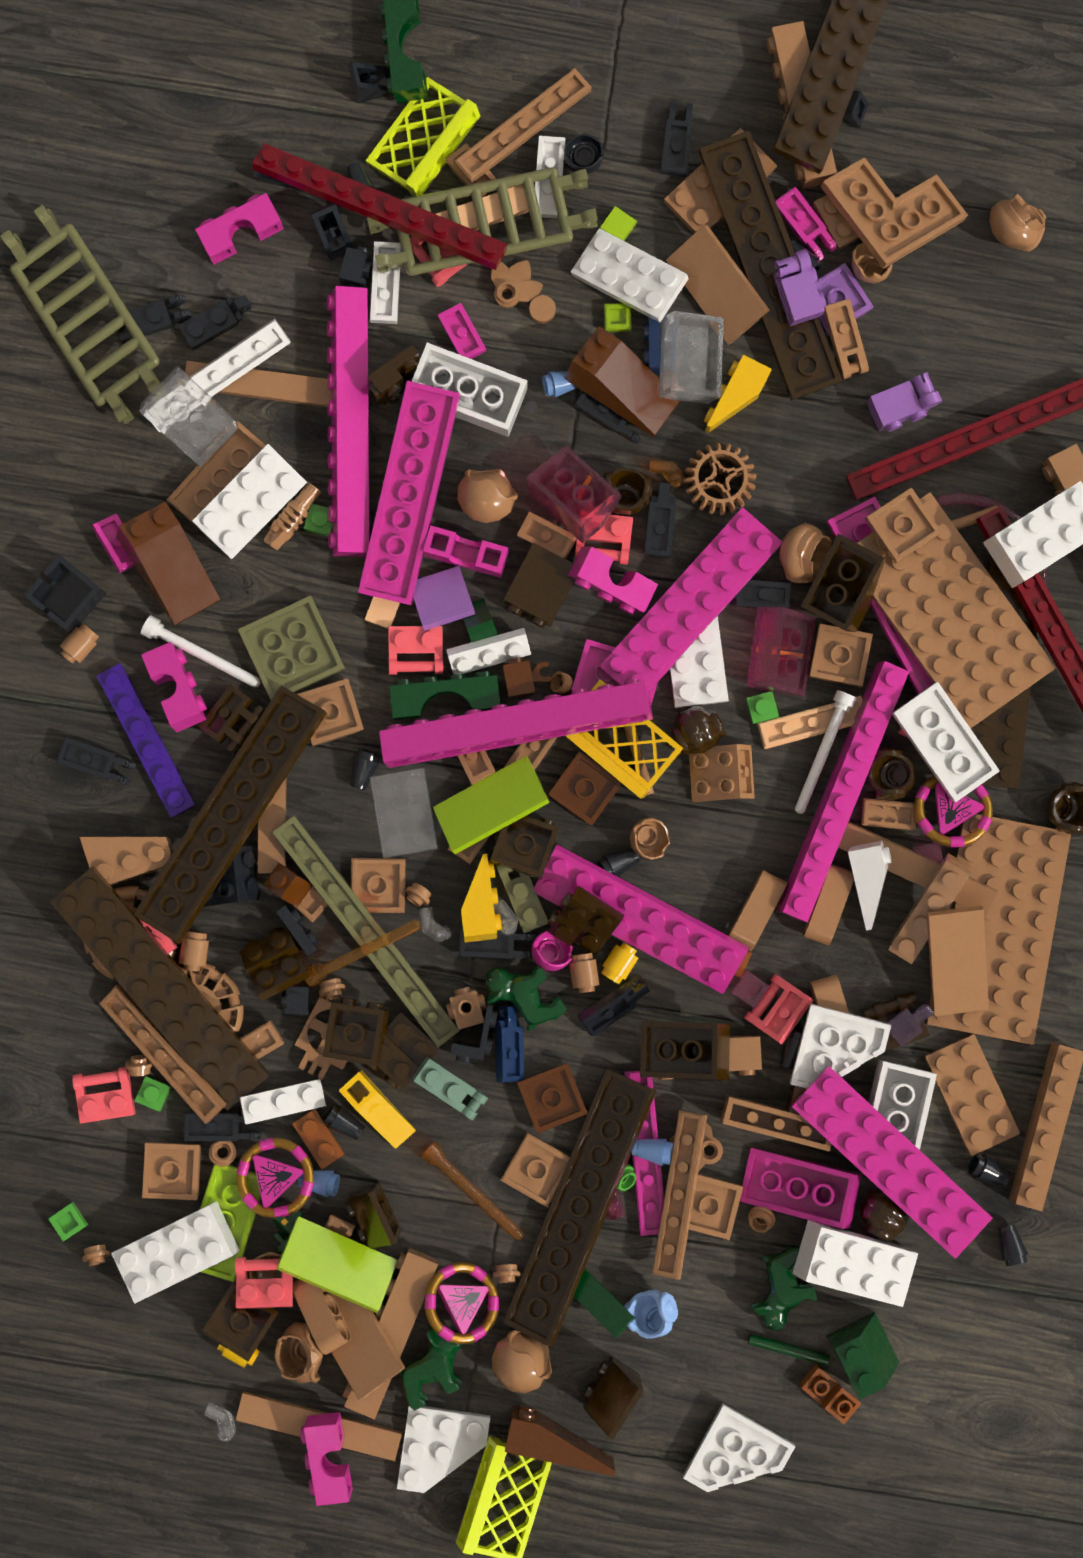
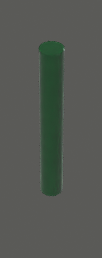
[748,1334,830,1366]

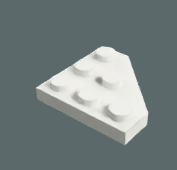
[790,1003,891,1088]
[683,1403,795,1492]
[397,1406,490,1493]

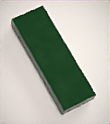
[574,1268,636,1338]

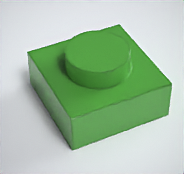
[304,504,332,536]
[746,691,779,725]
[135,1075,172,1112]
[49,1202,88,1242]

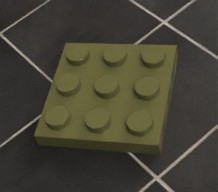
[238,596,345,700]

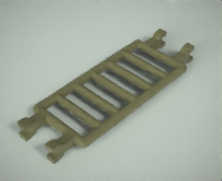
[367,167,598,276]
[0,205,167,424]

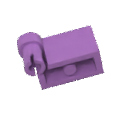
[773,249,826,326]
[867,372,942,432]

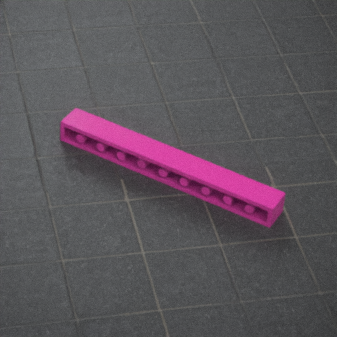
[326,286,369,557]
[776,661,909,922]
[379,679,653,768]

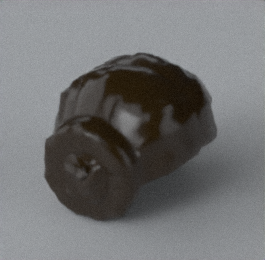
[600,468,652,515]
[671,706,726,755]
[868,748,915,800]
[1046,782,1083,834]
[860,1189,910,1242]

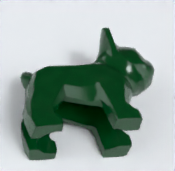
[486,966,567,1031]
[750,1246,817,1331]
[398,1325,463,1411]

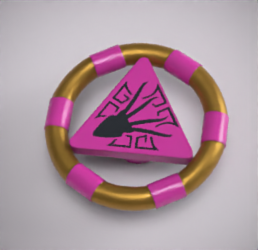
[914,775,993,847]
[236,1137,314,1218]
[425,1262,499,1344]

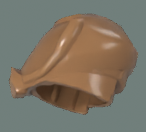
[989,193,1046,252]
[457,469,518,523]
[779,523,832,583]
[275,1322,323,1384]
[492,1330,552,1393]

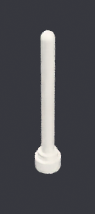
[141,615,261,687]
[795,690,857,814]

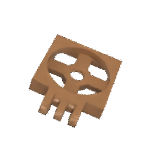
[295,997,348,1080]

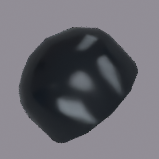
[564,133,604,174]

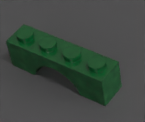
[379,0,428,103]
[389,671,500,720]

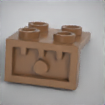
[689,744,755,802]

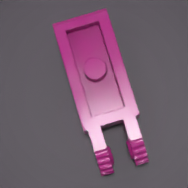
[776,187,837,261]

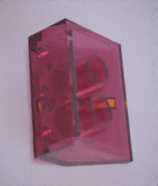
[527,445,621,543]
[747,607,816,697]

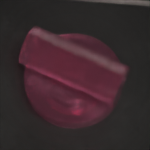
[606,1189,626,1220]

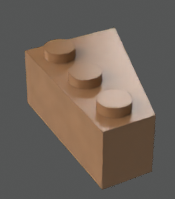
[80,837,175,886]

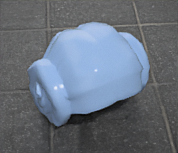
[624,1289,678,1339]

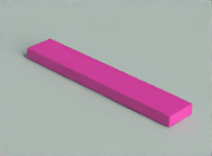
[624,1070,664,1236]

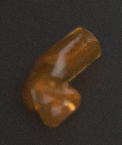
[649,459,684,488]

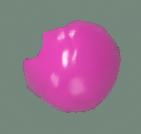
[531,931,573,971]

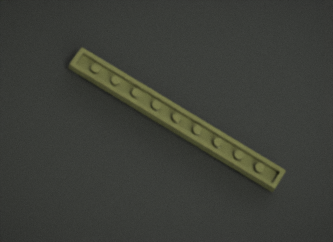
[273,816,460,1047]

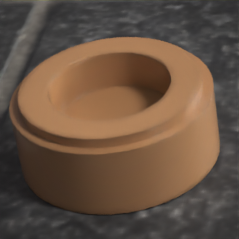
[529,295,556,324]

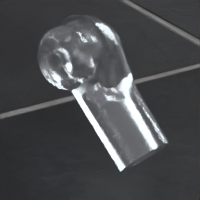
[494,900,518,935]
[419,907,451,942]
[204,1402,236,1442]

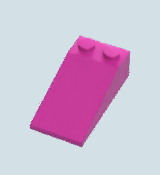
[740,1148,862,1229]

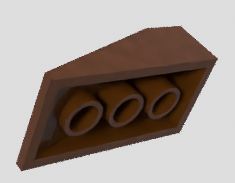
[565,326,681,438]
[116,502,220,626]
[505,1404,615,1477]

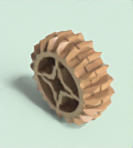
[684,443,756,516]

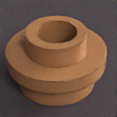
[405,883,431,907]
[319,978,346,1001]
[125,1055,153,1076]
[209,1141,236,1167]
[748,1206,775,1233]
[82,1244,110,1266]
[493,1264,520,1283]

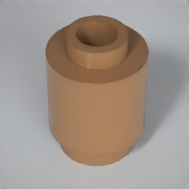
[60,623,99,664]
[179,931,209,971]
[569,953,600,993]

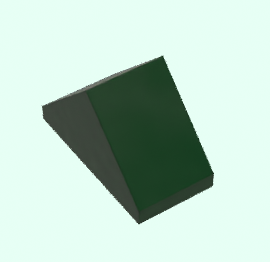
[463,598,497,642]

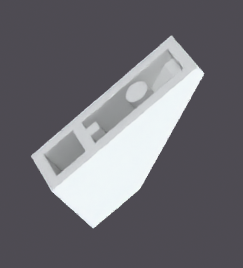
[848,840,892,930]

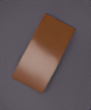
[798,1364,862,1424]

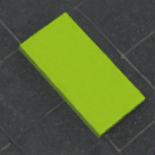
[433,756,550,854]
[200,1164,261,1282]
[276,1216,398,1313]

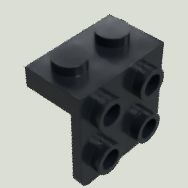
[203,846,260,907]
[450,1004,498,1063]

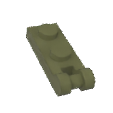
[495,864,548,933]

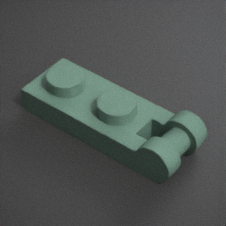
[411,1056,489,1120]

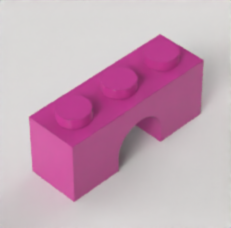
[195,193,284,265]
[423,525,509,578]
[568,547,658,615]
[141,642,207,732]
[300,1412,353,1506]

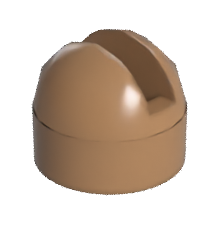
[550,671,574,694]

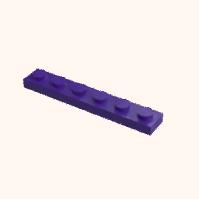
[97,663,196,818]

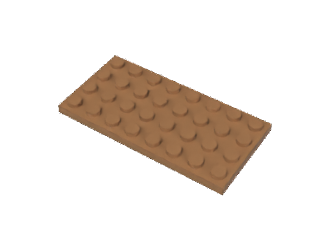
[858,492,1056,729]
[925,814,1071,1045]

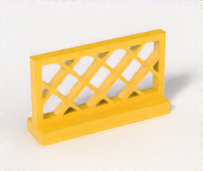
[566,679,684,799]

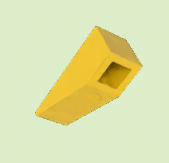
[704,355,772,433]
[461,854,502,943]
[339,1070,416,1149]

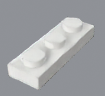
[535,136,565,219]
[370,242,401,324]
[447,628,531,675]
[239,1079,326,1124]

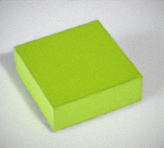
[600,206,637,241]
[604,303,632,332]

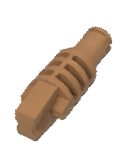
[264,482,321,550]

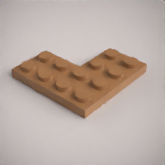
[821,157,968,269]

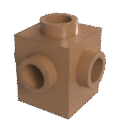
[446,986,487,1030]

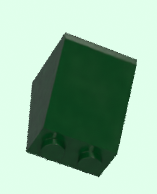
[826,1312,900,1400]

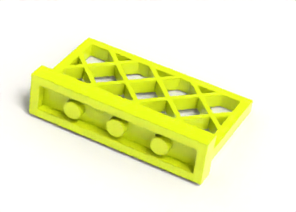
[366,77,481,197]
[456,1436,552,1558]

